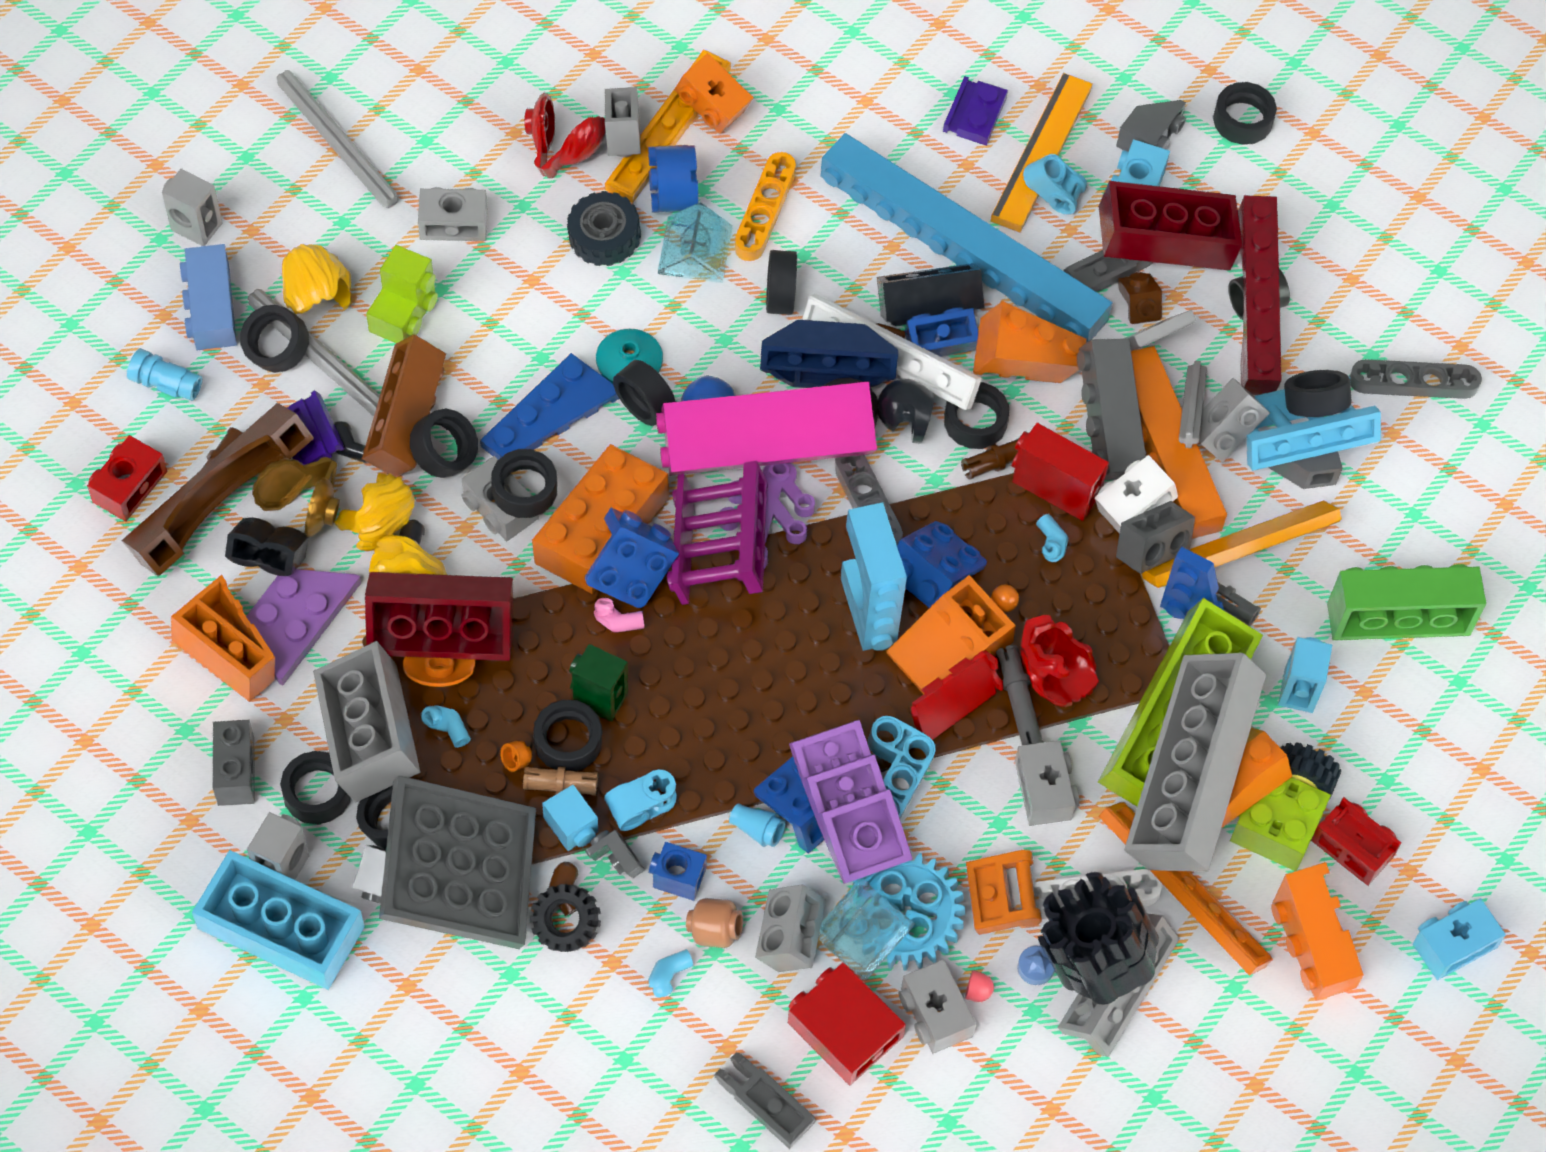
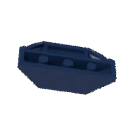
[760,319,898,388]

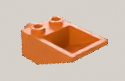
[887,575,1019,694]

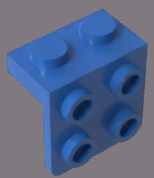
[585,507,679,608]
[897,521,987,608]

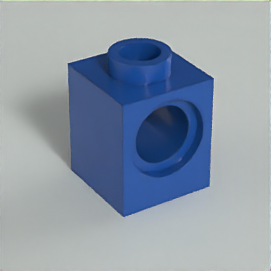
[648,842,707,901]

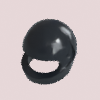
[877,379,935,444]

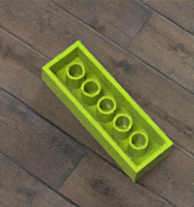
[1098,598,1263,807]

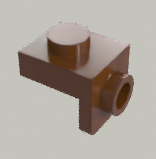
[1118,272,1162,324]

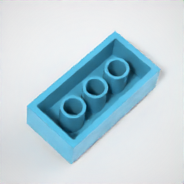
[192,850,364,990]

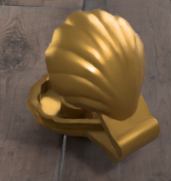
[252,457,340,538]

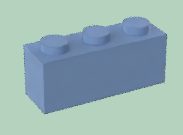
[180,244,237,350]

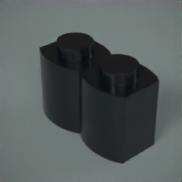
[225,517,309,576]

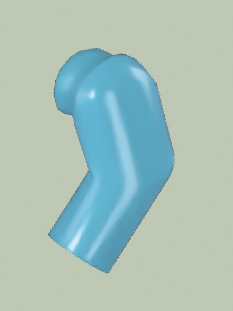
[1036,514,1068,562]
[648,949,693,998]

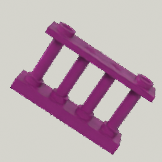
[667,460,767,605]

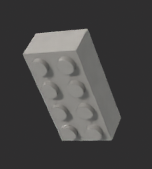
[313,641,421,803]

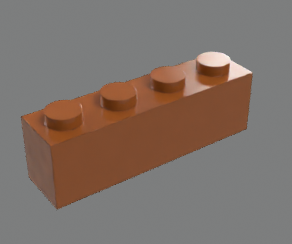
[362,334,446,477]

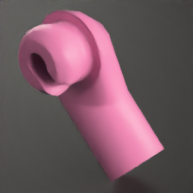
[594,598,644,632]

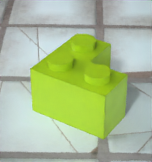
[366,245,438,343]

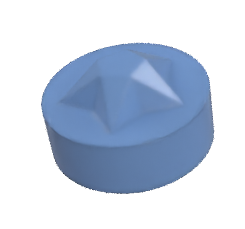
[1017,946,1055,985]

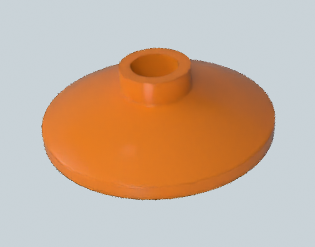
[403,657,475,687]

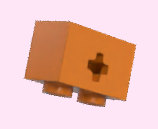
[674,53,754,134]

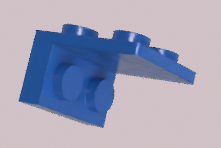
[754,756,824,854]

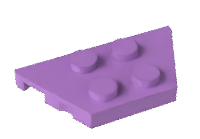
[246,569,361,686]

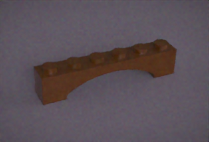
[121,403,314,577]

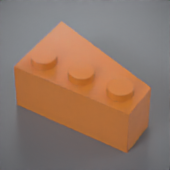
[1271,862,1364,1001]

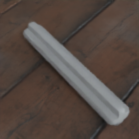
[1179,361,1207,448]

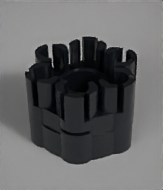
[1038,872,1159,1005]

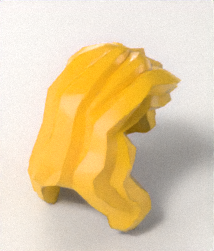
[281,244,352,314]
[334,473,415,552]
[369,535,447,575]

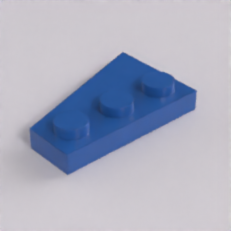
[1160,546,1224,619]

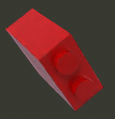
[1011,423,1109,521]
[787,962,906,1086]

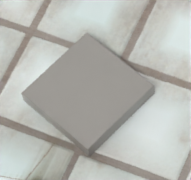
[1125,309,1196,351]

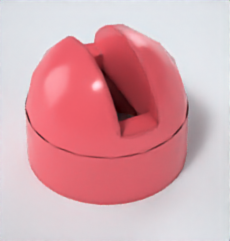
[965,970,994,1002]

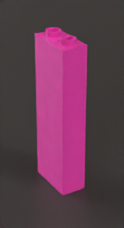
[656,382,877,476]

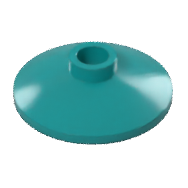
[596,329,663,384]

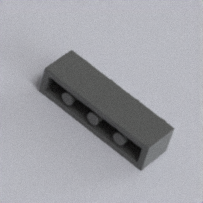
[1077,338,1146,480]

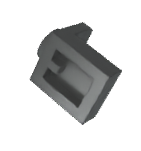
[585,830,645,878]

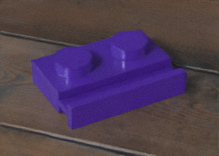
[943,76,1008,146]
[287,390,345,465]

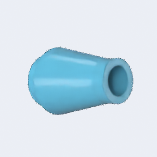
[729,803,786,847]

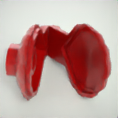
[524,92,606,178]

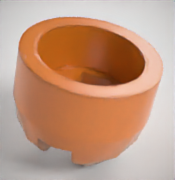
[500,741,532,772]

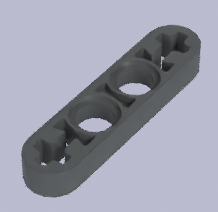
[1349,359,1482,399]
[835,455,903,545]

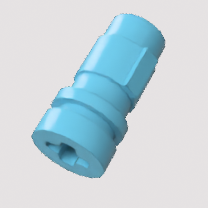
[127,348,203,401]

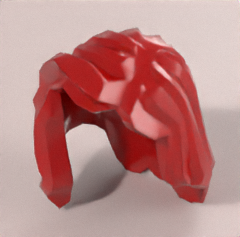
[1020,615,1099,708]

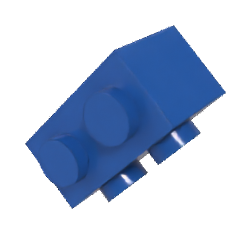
[904,308,978,357]

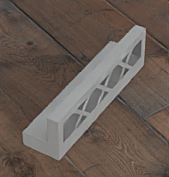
[1057,913,1180,1057]

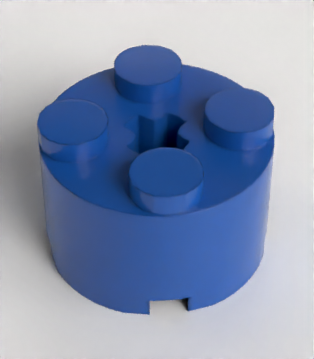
[648,145,698,213]

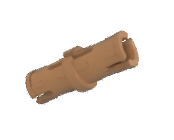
[523,766,598,796]

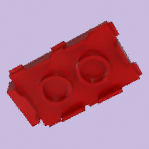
[911,650,1003,740]

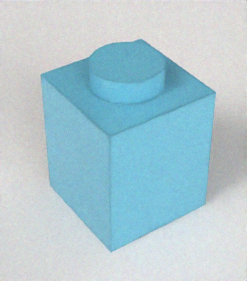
[542,785,598,851]

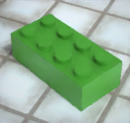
[1327,564,1486,640]

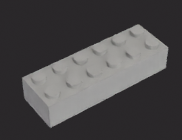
[1124,653,1266,871]

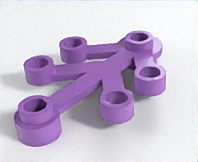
[719,463,815,569]

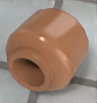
[686,898,743,948]

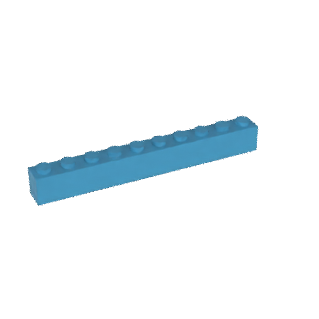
[820,133,1113,343]

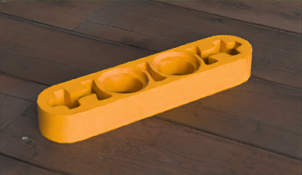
[734,152,796,261]

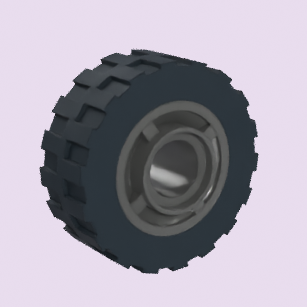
[567,191,641,266]

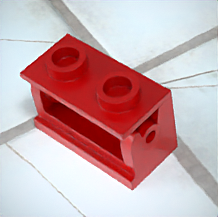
[1311,797,1402,886]

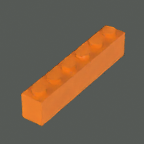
[1131,346,1227,539]

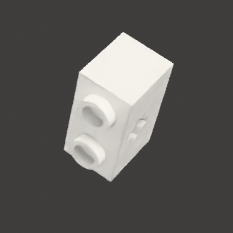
[1095,455,1178,534]

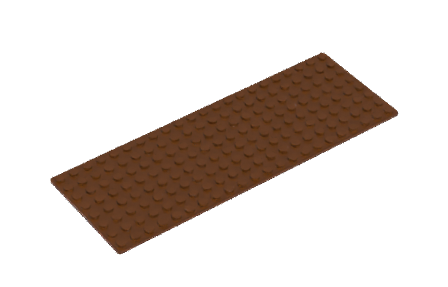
[362,473,1169,865]

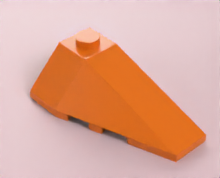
[1221,727,1292,828]

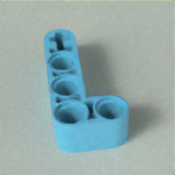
[868,716,936,819]

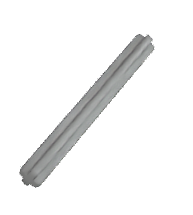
[277,70,398,208]
[248,289,380,416]

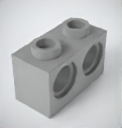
[755,884,826,972]

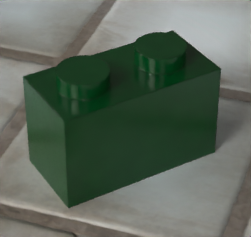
[569,644,628,722]

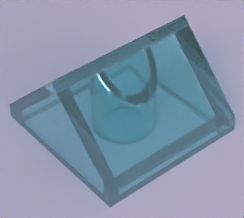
[658,202,733,283]
[818,877,915,981]

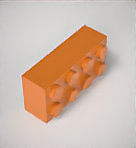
[532,444,669,594]

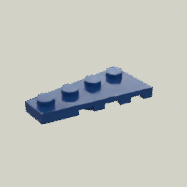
[480,353,619,460]

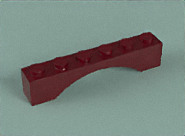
[1238,195,1282,395]

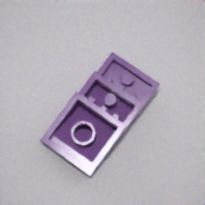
[789,720,913,884]

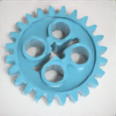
[845,853,965,971]

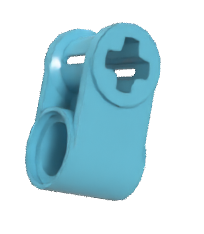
[1023,154,1087,215]
[604,769,677,831]

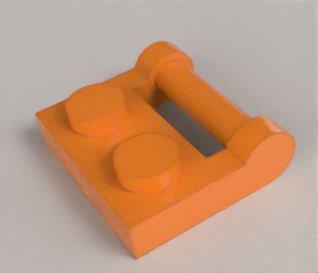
[966,850,1042,935]

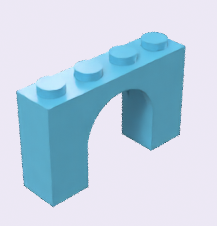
[841,502,907,651]

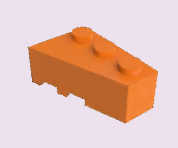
[973,301,1086,383]
[171,574,275,702]

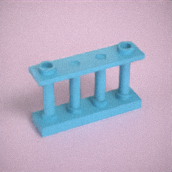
[1246,376,1381,471]

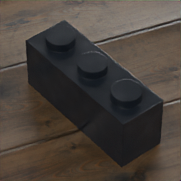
[877,263,985,326]

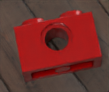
[87,435,168,522]

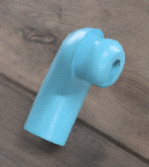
[421,706,471,747]

